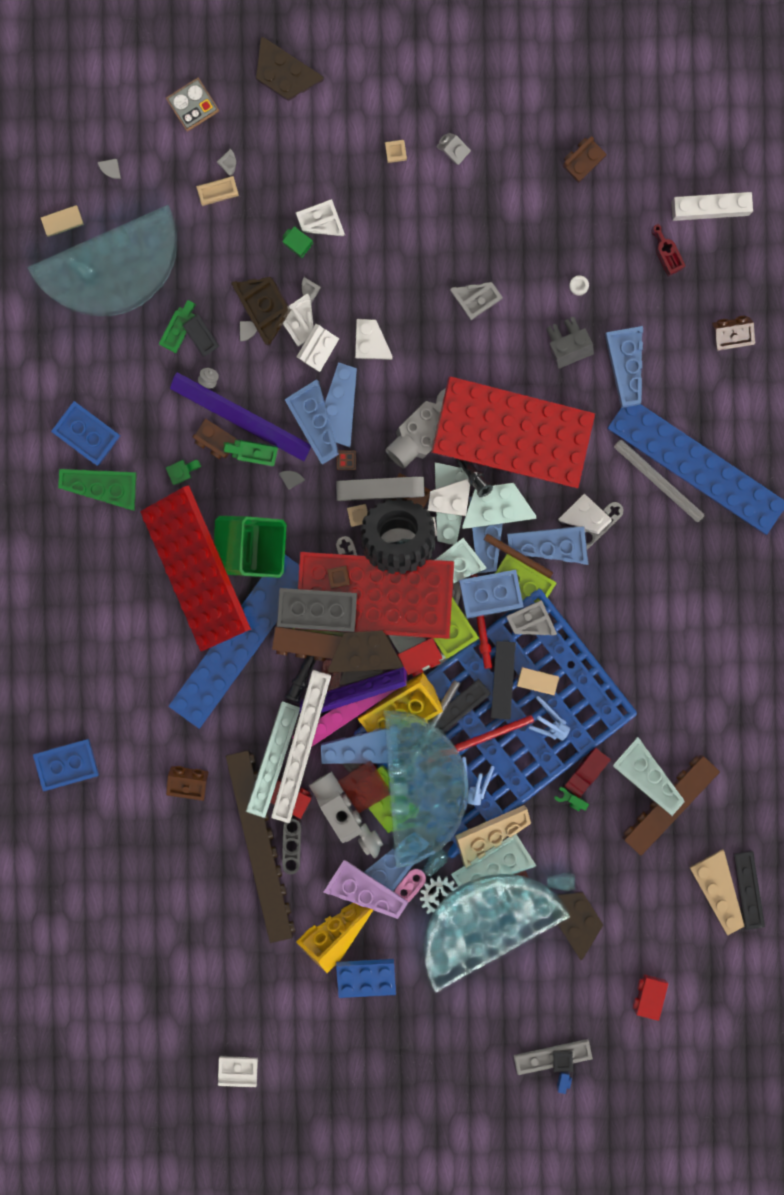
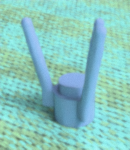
[529,696,570,741]
[462,757,494,805]

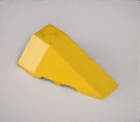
[358,672,443,732]
[296,903,373,973]

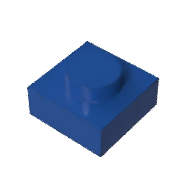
[557,1072,572,1094]

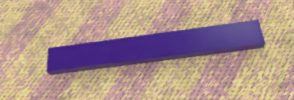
[170,372,311,461]

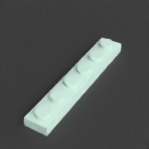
[246,702,300,818]

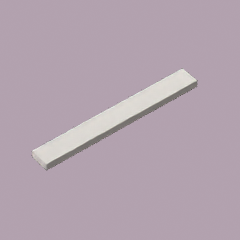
[271,670,331,823]

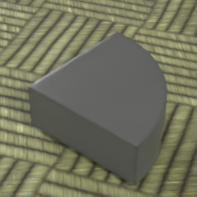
[279,471,305,490]

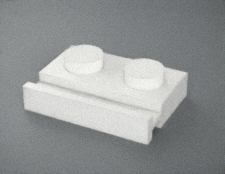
[297,324,339,372]
[218,1056,258,1087]

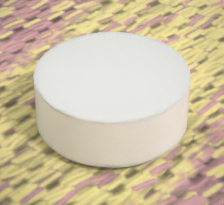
[569,276,589,296]

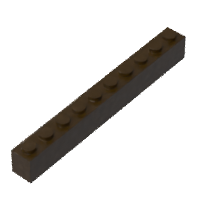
[226,749,296,943]

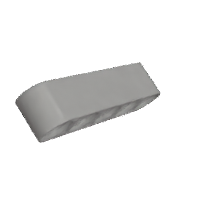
[336,477,424,501]

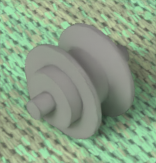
[198,368,219,389]

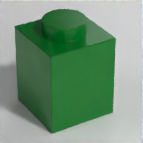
[282,226,313,259]

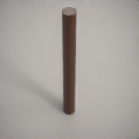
[483,533,553,579]

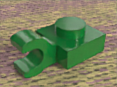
[166,460,201,486]
[554,787,589,811]

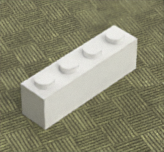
[671,192,753,221]

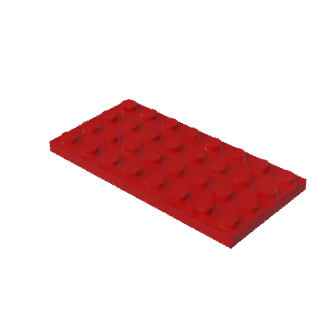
[431,376,595,488]
[140,485,251,652]
[295,552,455,639]

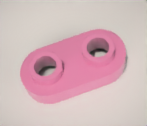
[395,868,426,902]

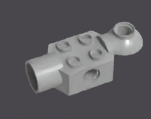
[385,388,446,469]
[309,771,383,859]

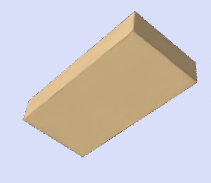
[196,176,239,206]
[41,205,84,237]
[517,667,559,695]

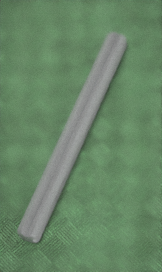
[614,440,704,522]

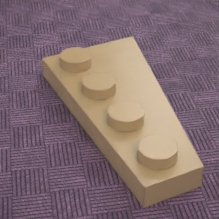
[455,805,531,868]
[689,849,744,935]

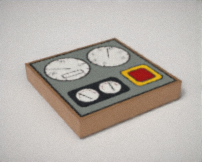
[166,78,219,132]

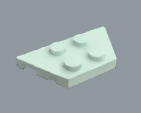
[462,483,536,529]

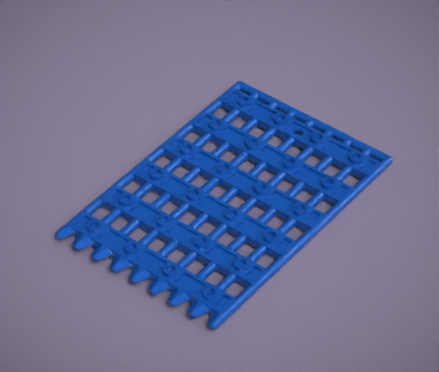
[354,589,637,858]

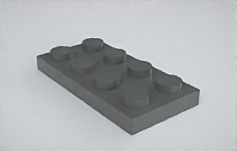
[277,588,357,632]

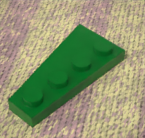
[58,469,137,511]

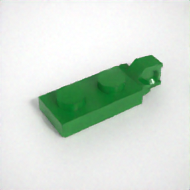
[159,300,196,353]
[223,440,278,466]

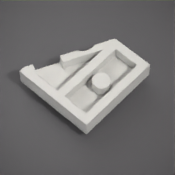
[296,199,345,236]
[283,294,314,347]
[355,319,392,360]
[428,479,470,516]
[558,494,612,534]

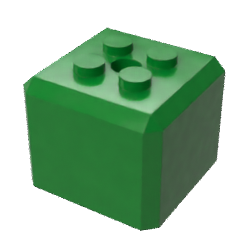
[214,516,287,578]

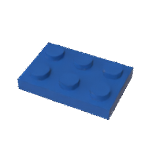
[51,401,121,466]
[33,739,99,791]
[336,959,396,998]

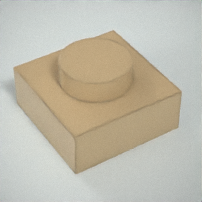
[385,140,407,163]
[347,504,368,527]

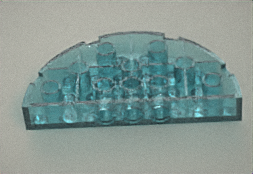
[27,205,177,316]
[384,711,468,868]
[423,874,570,992]

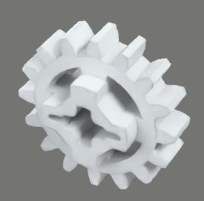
[420,876,461,918]

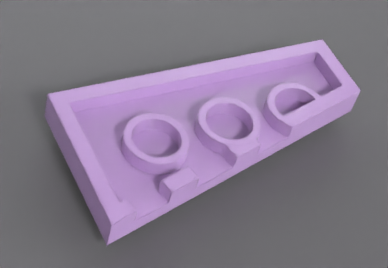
[324,860,409,919]

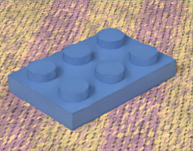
[459,570,524,619]

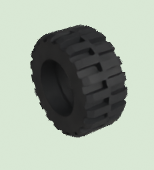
[361,498,435,574]

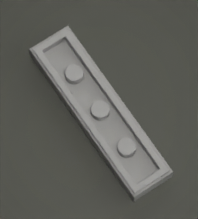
[514,1039,593,1075]

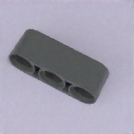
[282,816,302,874]

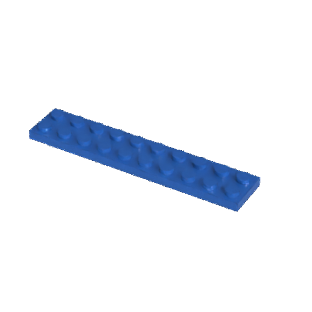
[607,404,784,535]
[168,555,299,729]

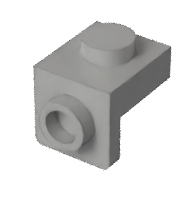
[437,133,471,165]

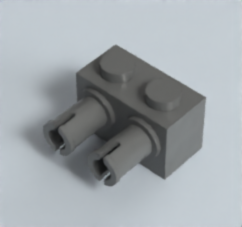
[546,317,594,369]

